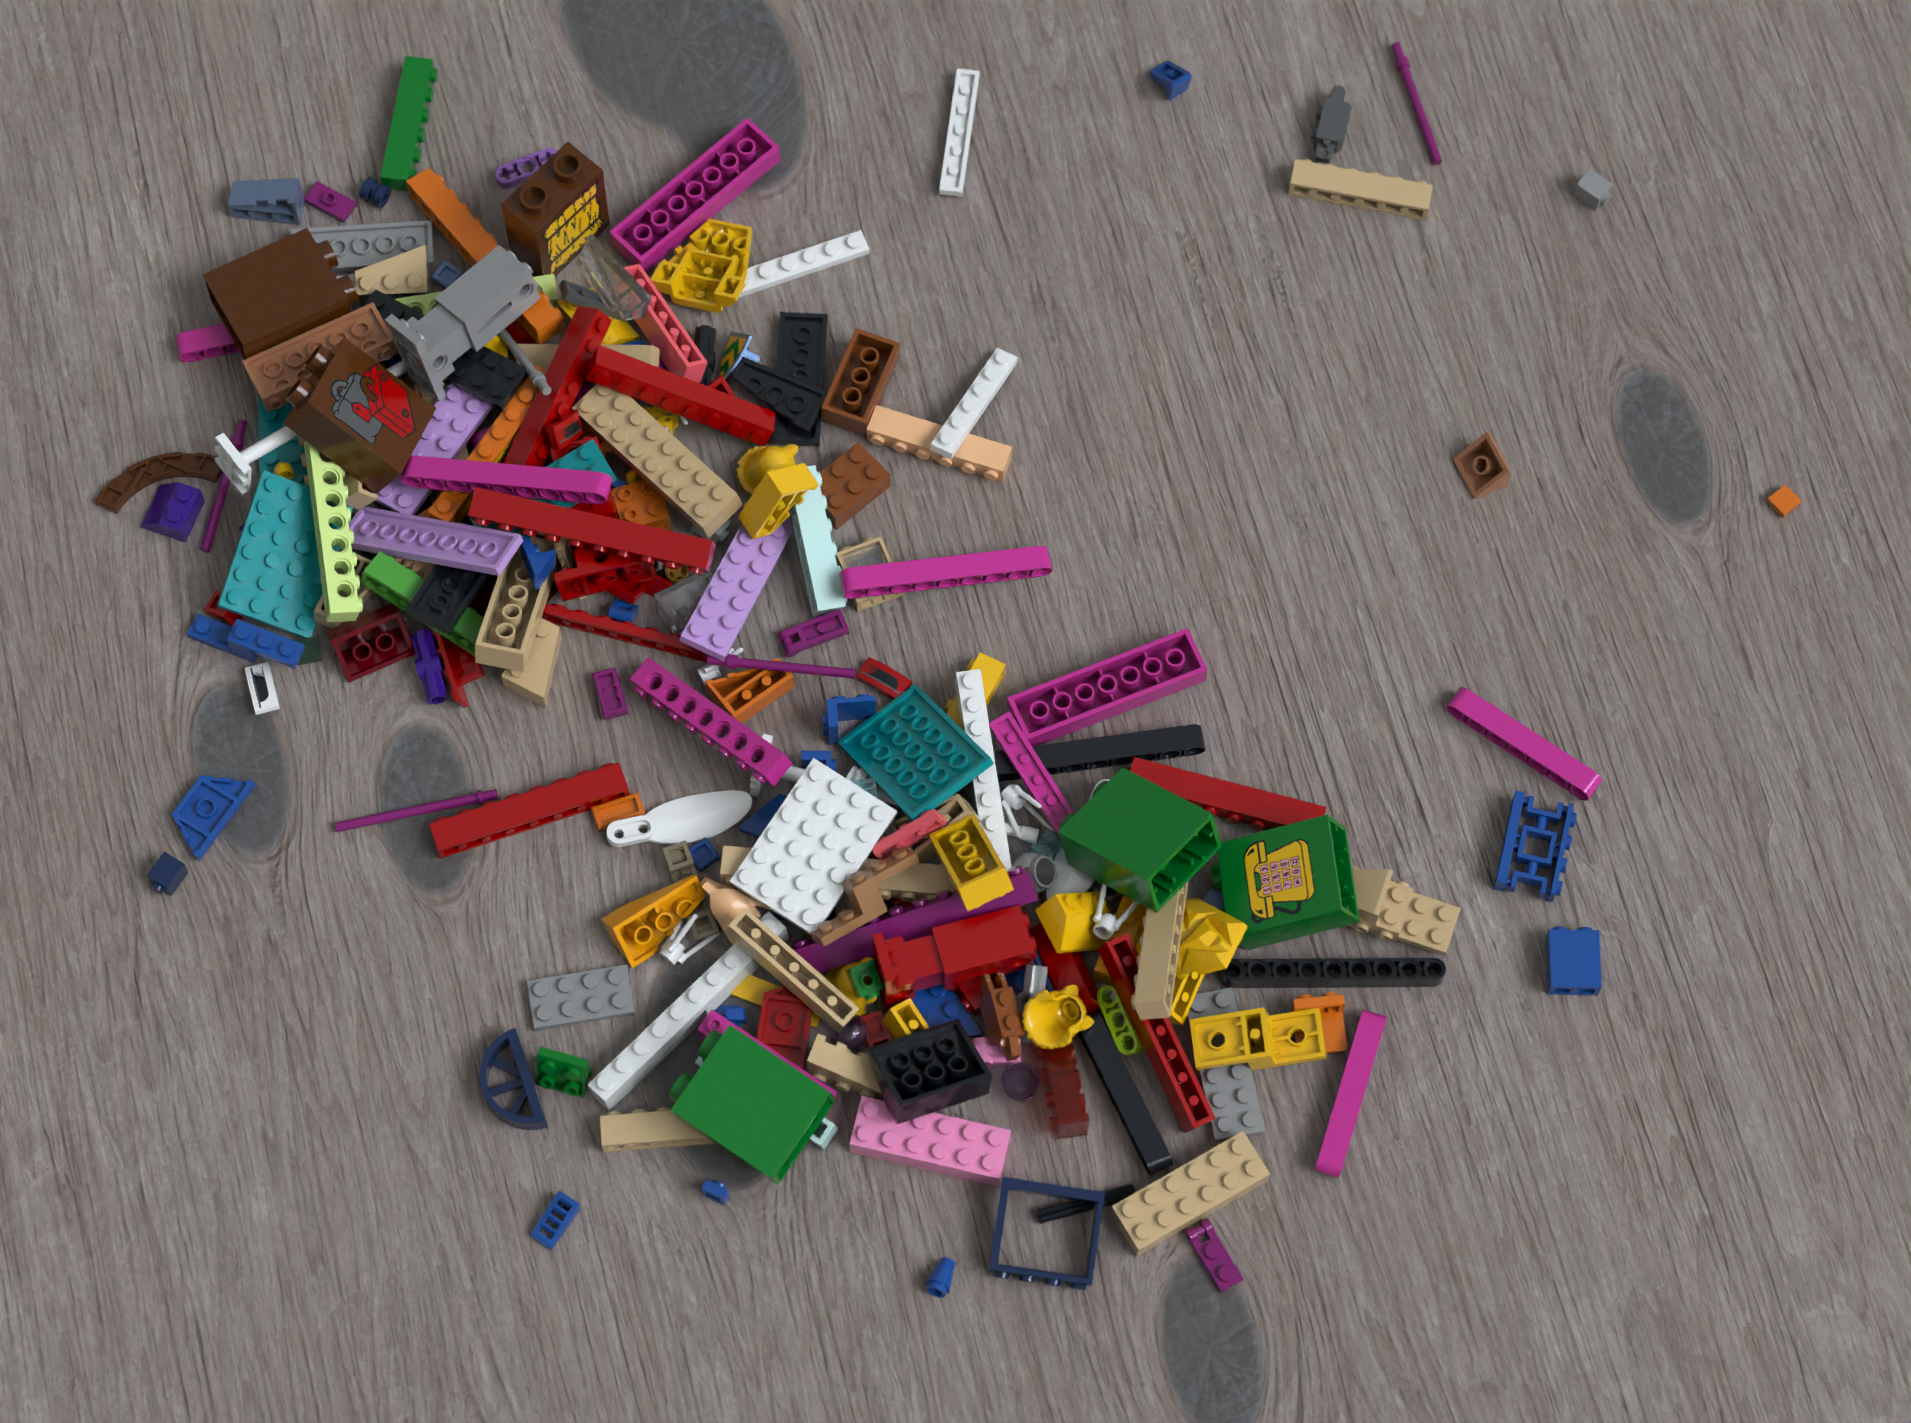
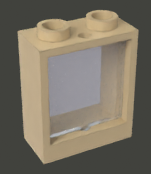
[836,536,903,612]

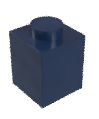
[147,852,189,896]

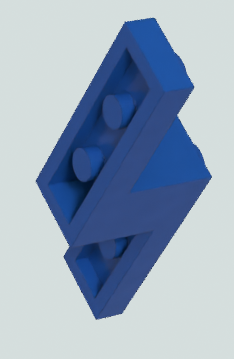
[187,613,305,669]

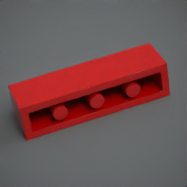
[1029,923,1100,1015]

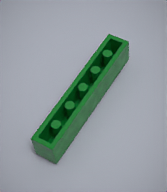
[380,56,438,192]

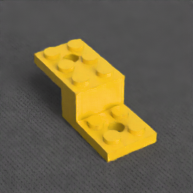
[1190,1007,1327,1071]

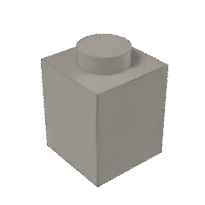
[1573,168,1613,211]

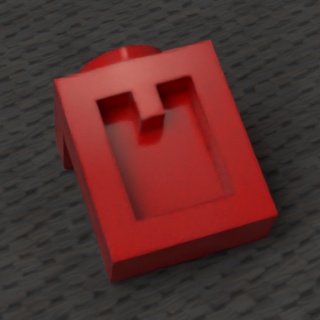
[203,590,244,627]

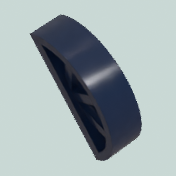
[479,1028,548,1130]

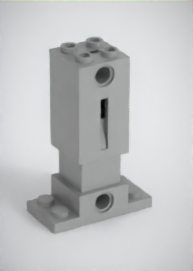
[385,245,541,402]

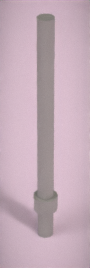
[498,329,552,395]

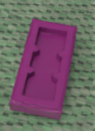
[304,181,357,223]
[592,667,629,720]

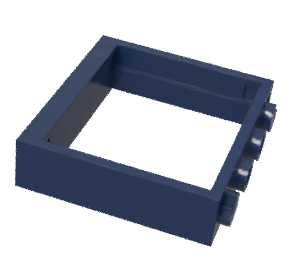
[989,1177,1105,1290]

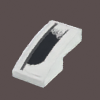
[245,662,280,715]

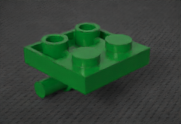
[536,1046,593,1098]

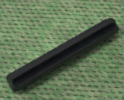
[1036,1184,1136,1224]

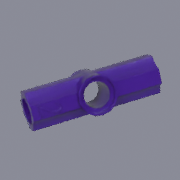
[411,629,449,704]

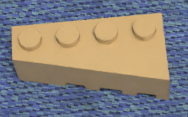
[807,1033,884,1101]

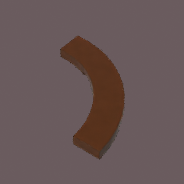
[94,452,223,514]

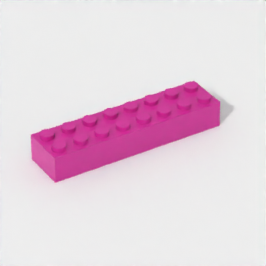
[609,117,780,272]
[1007,628,1208,746]

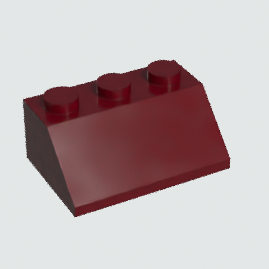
[326,603,416,683]

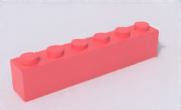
[613,264,708,383]

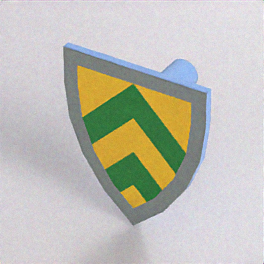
[717,331,760,379]

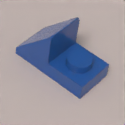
[1149,60,1192,100]
[520,536,556,589]

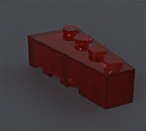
[1036,1038,1090,1140]

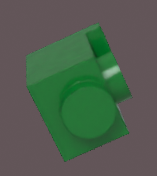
[846,959,884,1001]

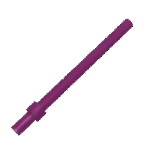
[1391,42,1442,165]
[200,419,248,553]
[707,654,855,679]

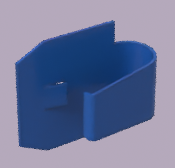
[716,1005,746,1027]

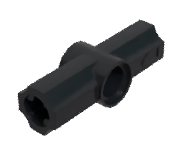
[694,325,716,386]

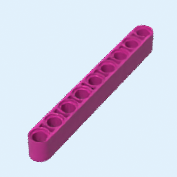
[401,456,612,504]
[839,546,1053,599]

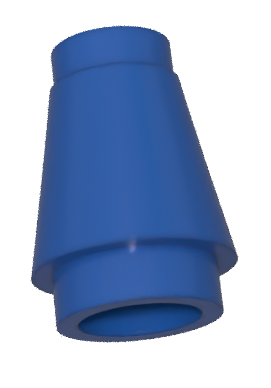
[926,1257,955,1298]

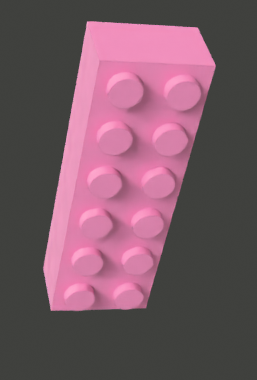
[849,1096,1011,1187]

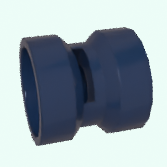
[359,177,391,208]

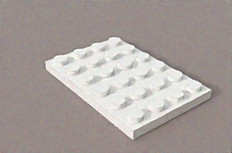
[730,758,898,935]

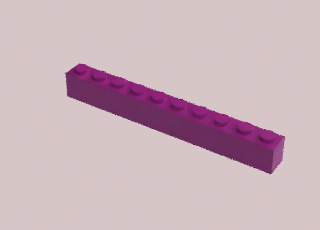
[790,866,1038,973]

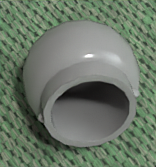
[1012,852,1057,893]

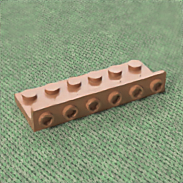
[242,302,398,412]

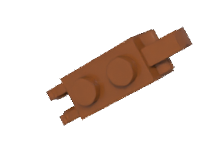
[979,973,1025,1061]

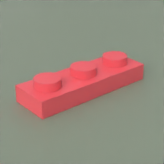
[872,809,947,860]

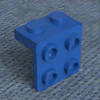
[822,694,876,745]

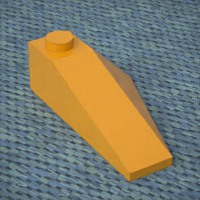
[601,874,706,968]

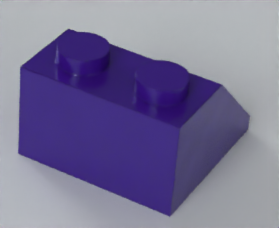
[141,482,205,543]

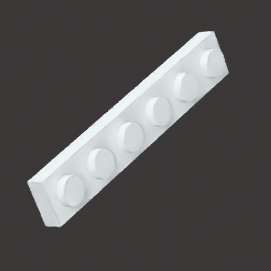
[939,69,980,197]
[739,230,869,298]
[930,348,1018,459]

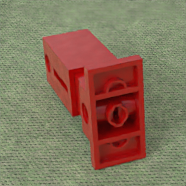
[550,436,657,602]
[872,905,1037,1013]

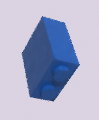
[1545,926,1602,995]

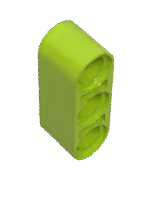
[1097,985,1145,1055]

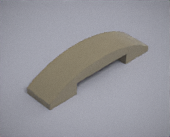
[662,840,719,941]

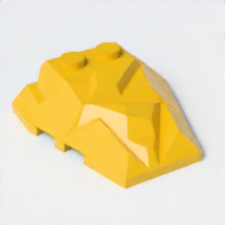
[651,218,753,313]
[1136,898,1248,980]

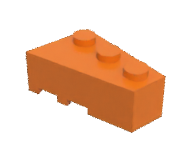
[705,658,794,724]

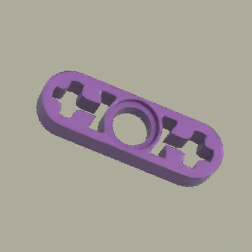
[495,148,557,189]

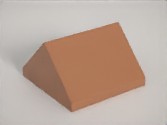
[1453,432,1511,499]

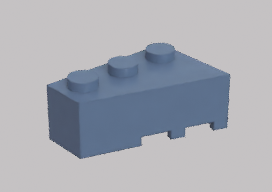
[228,178,305,225]

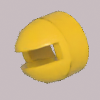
[274,462,295,480]

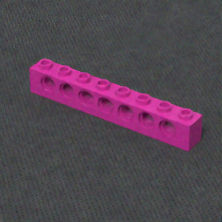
[630,657,793,787]

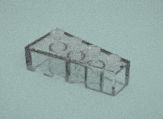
[654,560,722,633]

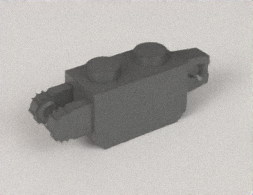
[1311,85,1352,164]

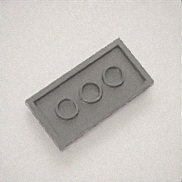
[527,964,635,1031]

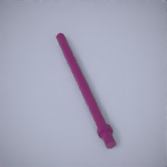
[335,789,499,832]

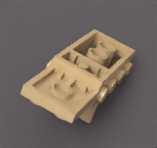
[1346,865,1461,956]

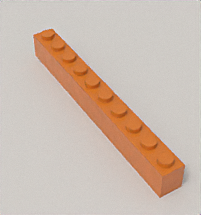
[406,167,563,345]

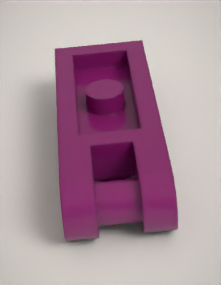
[777,609,849,657]
[1184,1218,1243,1293]

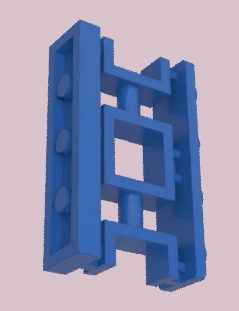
[1493,790,1577,902]

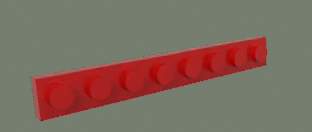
[541,603,708,662]

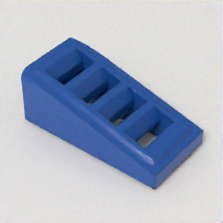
[530,1190,581,1250]

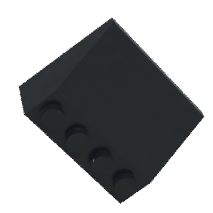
[866,1019,992,1125]

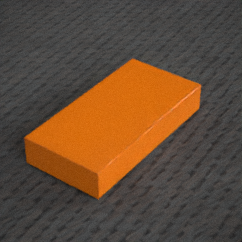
[591,792,646,832]

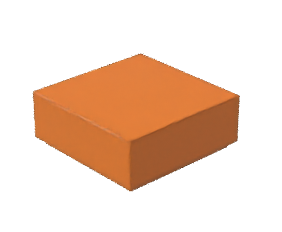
[1766,485,1802,518]

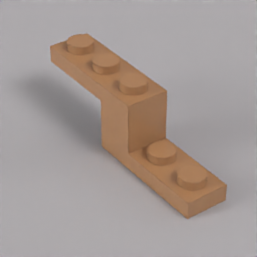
[810,848,919,947]

